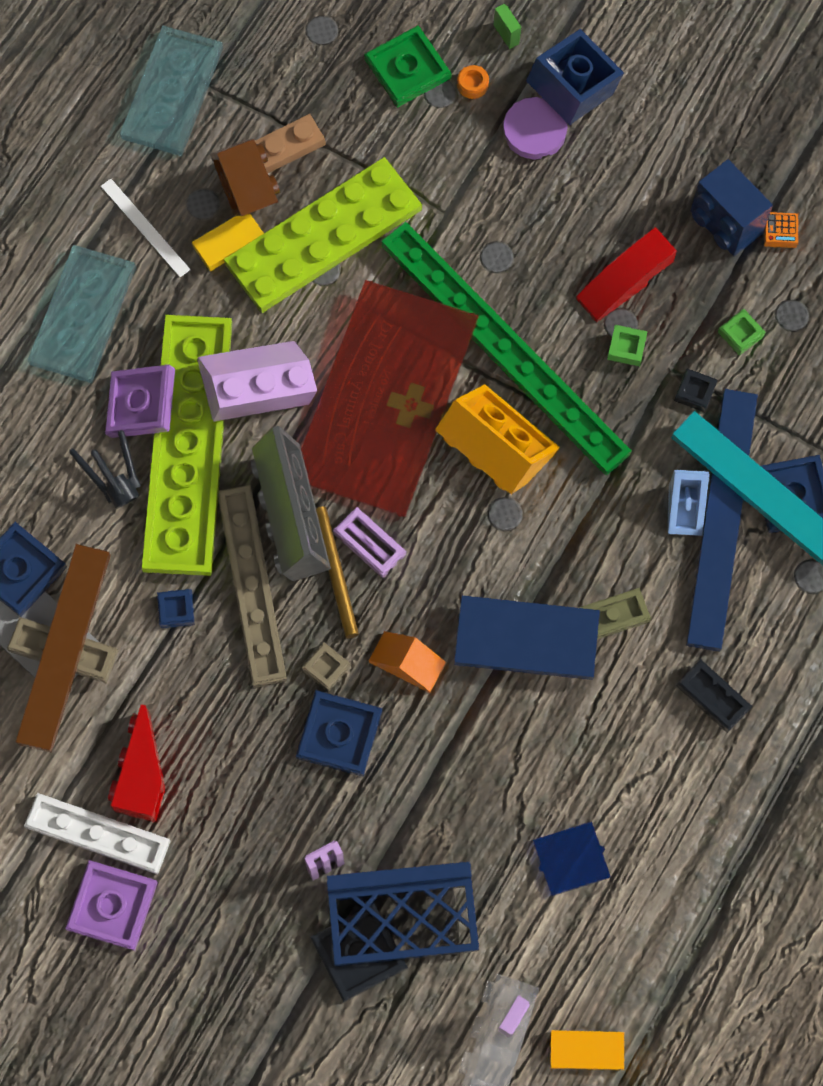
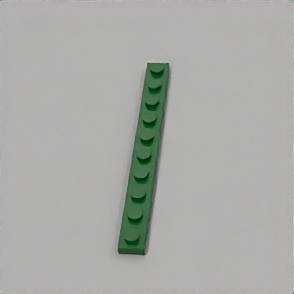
[381,222,632,476]

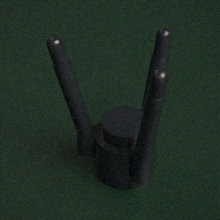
[69,430,142,509]

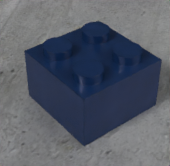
[526,28,624,125]
[690,159,773,256]

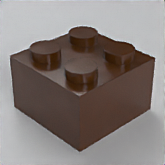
[210,139,280,216]

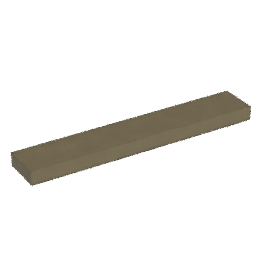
[218,485,287,688]

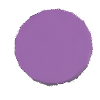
[503,97,568,160]

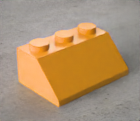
[435,384,560,494]

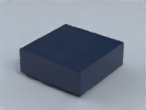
[157,589,195,628]

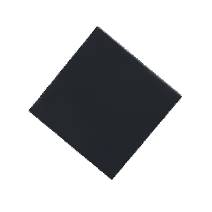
[674,368,718,413]

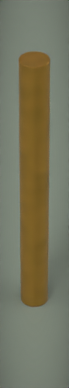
[316,507,359,639]

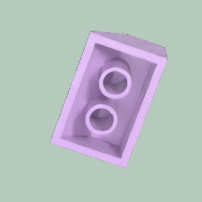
[197,341,317,422]

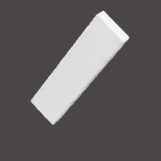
[24,793,171,875]

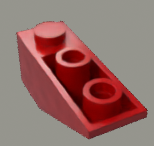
[108,704,166,823]

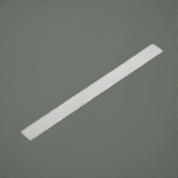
[101,179,190,277]

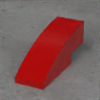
[576,227,677,323]

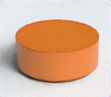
[457,65,489,99]

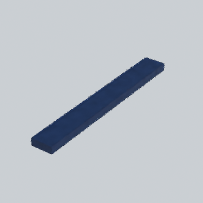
[686,389,758,652]

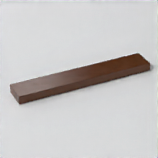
[16,544,111,753]

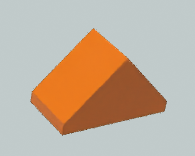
[369,631,446,693]

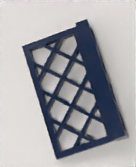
[327,862,479,966]

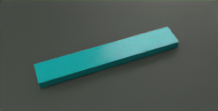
[671,411,823,566]

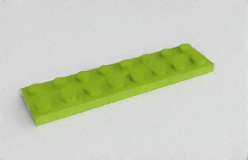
[142,315,233,576]

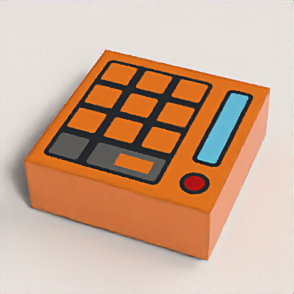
[764,212,798,248]

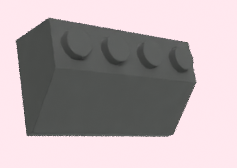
[251,426,331,582]

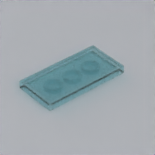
[120,25,223,156]
[28,245,136,383]

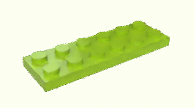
[224,157,422,313]

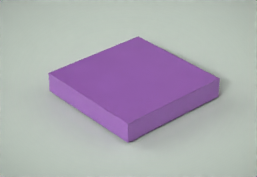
[105,364,175,438]
[65,860,158,951]

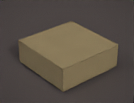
[302,642,351,692]

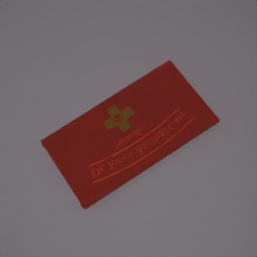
[301,280,479,518]

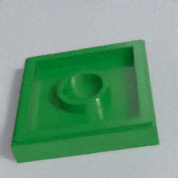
[364,25,452,108]

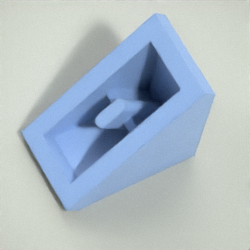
[668,470,709,536]

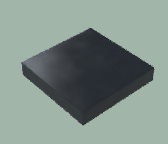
[310,904,408,1003]

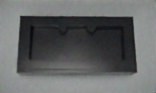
[676,659,753,733]

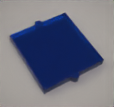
[533,821,611,897]

